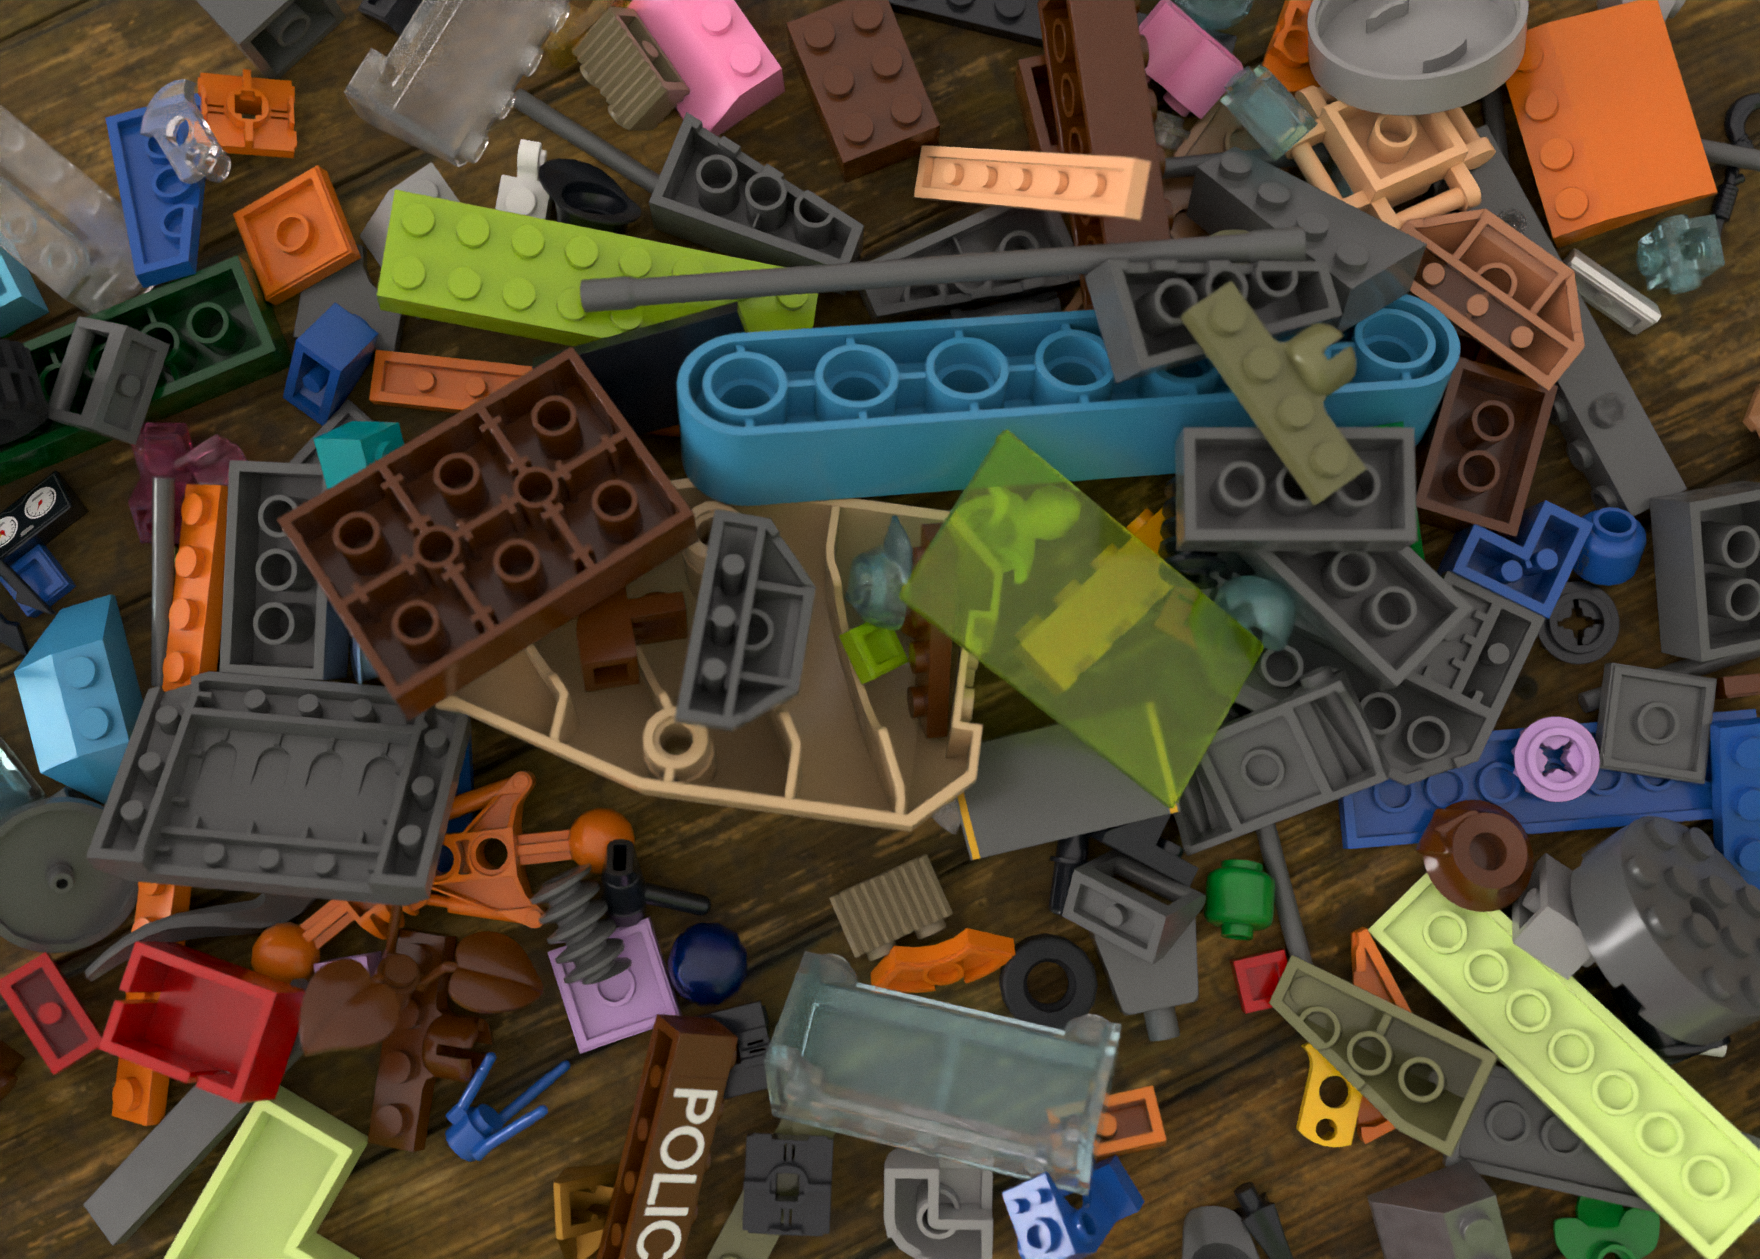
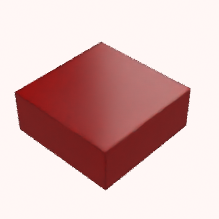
[1230,948,1288,1014]

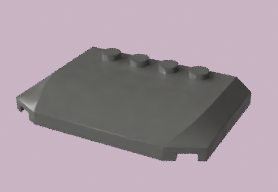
[86,671,472,906]

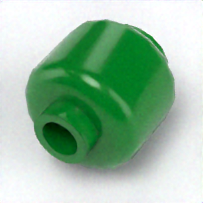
[1204,859,1275,941]

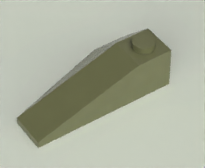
[1269,955,1499,1157]

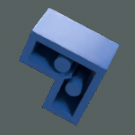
[1436,500,1594,620]

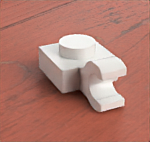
[495,139,553,220]

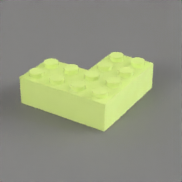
[164,1085,368,1259]

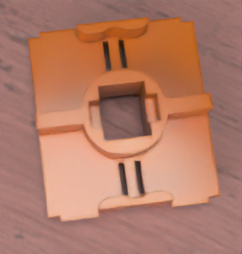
[198,69,297,158]

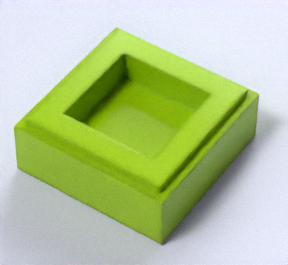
[838,614,909,685]

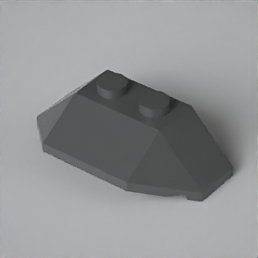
[675,509,816,732]

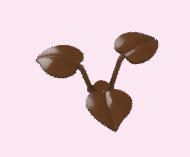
[299,905,543,1056]

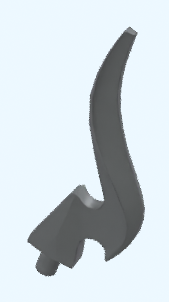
[85,893,316,982]

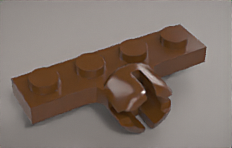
[888,522,957,739]
[367,928,494,1152]

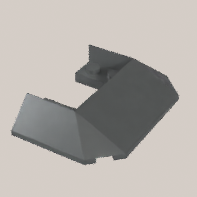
[1184,551,1546,786]

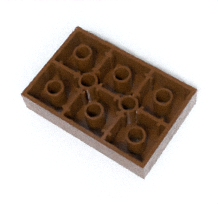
[277,347,698,721]

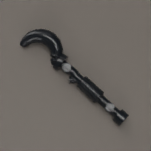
[1695,92,1760,267]

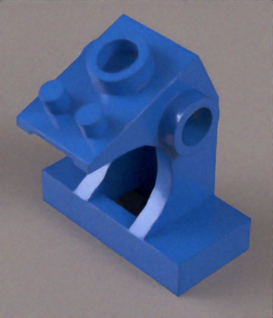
[1002,1155,1145,1259]

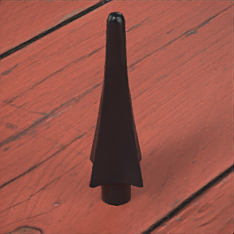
[1233,1182,1293,1259]

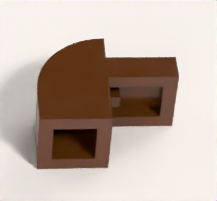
[576,587,688,692]

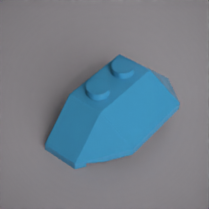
[14,594,143,804]

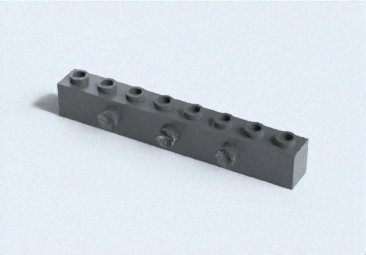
[1424,124,1687,516]

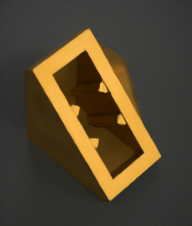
[553,1164,620,1259]

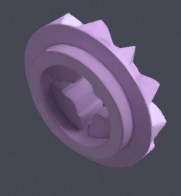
[1511,717,1600,802]

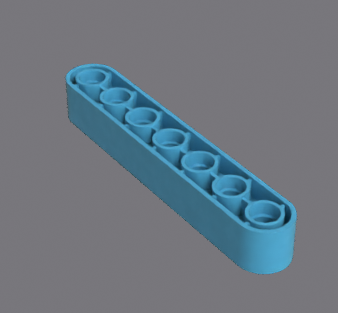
[677,294,1460,506]

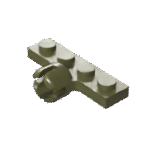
[1180,281,1367,505]

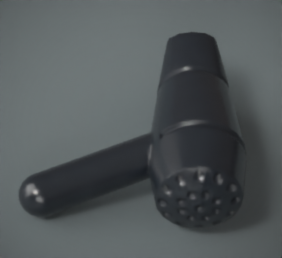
[599,839,711,927]

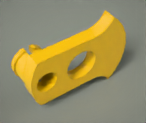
[1296,1042,1362,1147]

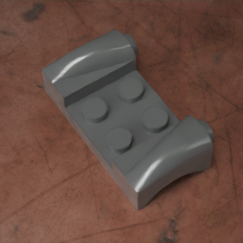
[1162,665,1391,856]

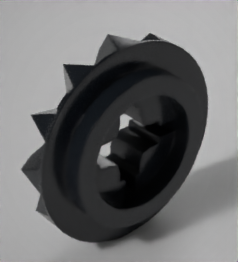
[1538,581,1620,665]

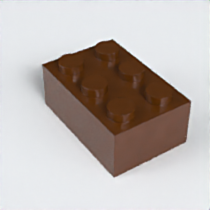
[786,0,940,183]
[1415,357,1558,540]

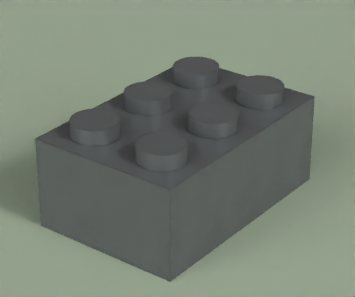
[1649,481,1760,662]

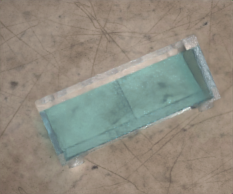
[764,951,1122,1196]

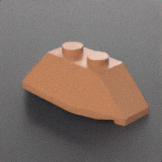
[1400,208,1585,391]

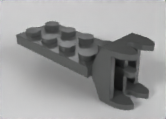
[1442,1065,1760,1224]

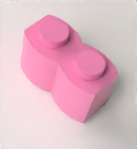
[1139,0,1244,119]

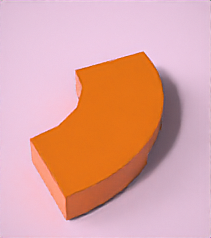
[870,928,1016,993]

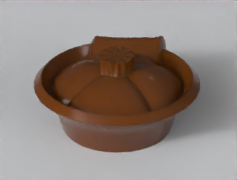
[1415,800,1534,912]

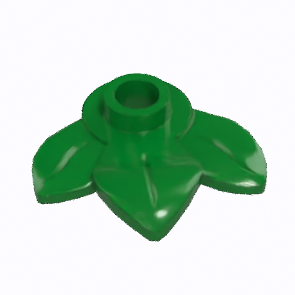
[1553,1195,1660,1259]

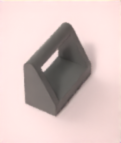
[46,316,170,445]
[1062,850,1206,964]

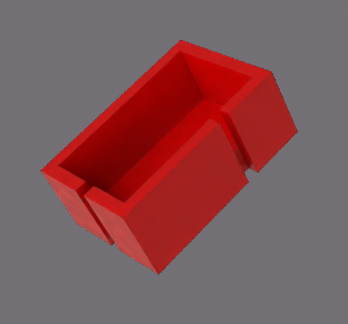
[98,941,306,1104]

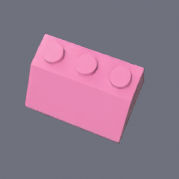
[627,0,785,136]

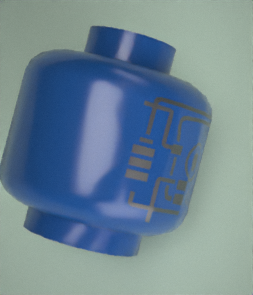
[1573,507,1646,586]

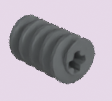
[530,864,632,985]

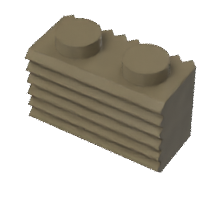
[572,7,690,131]
[829,854,953,961]

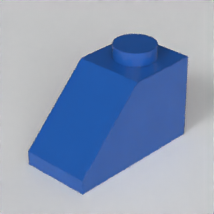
[283,302,379,426]

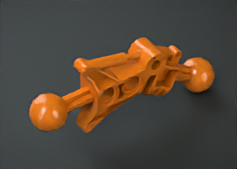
[251,771,635,984]

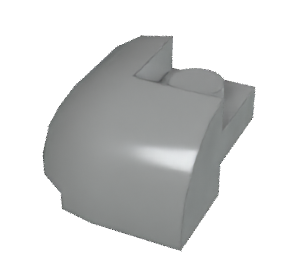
[884,1138,993,1259]

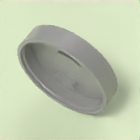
[1307,0,1529,115]

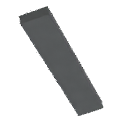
[83,978,308,1246]

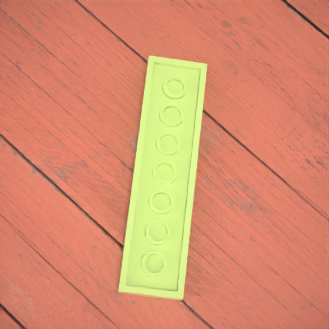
[1368,872,1760,1259]

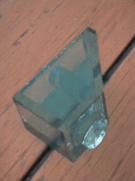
[1220,64,1318,161]

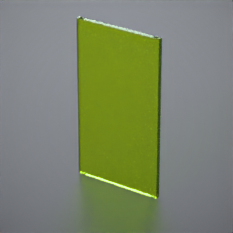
[897,429,1266,808]

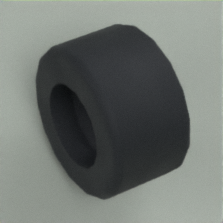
[999,933,1098,1034]

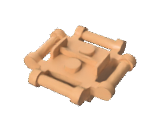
[1279,85,1496,230]

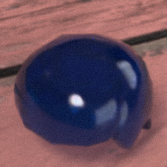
[668,923,748,1007]

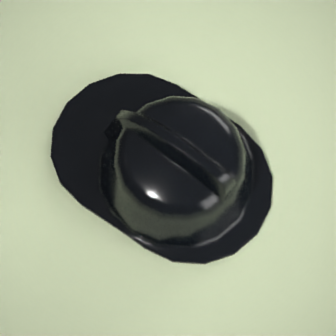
[538,158,641,235]

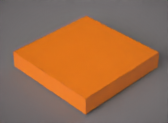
[233,165,362,306]

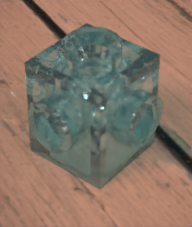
[1637,214,1725,294]

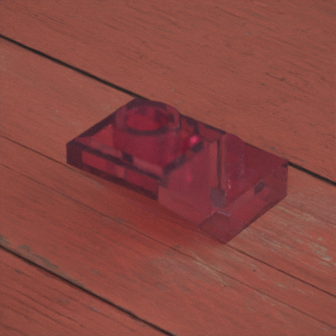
[128,423,198,544]

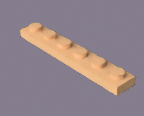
[914,145,1151,220]

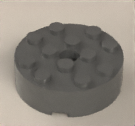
[1571,816,1760,1045]

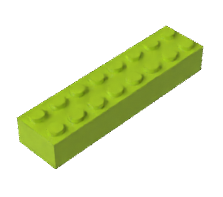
[377,189,818,346]

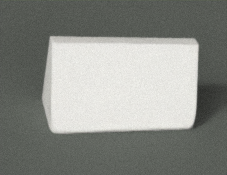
[1563,248,1661,335]

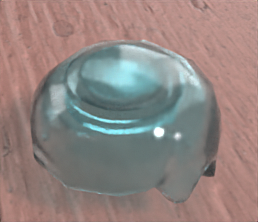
[1214,575,1297,651]

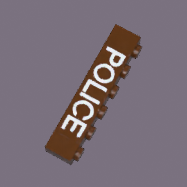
[596,1014,738,1259]

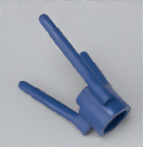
[445,1052,570,1162]

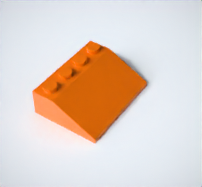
[1506,0,1717,248]

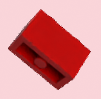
[0,952,103,1075]

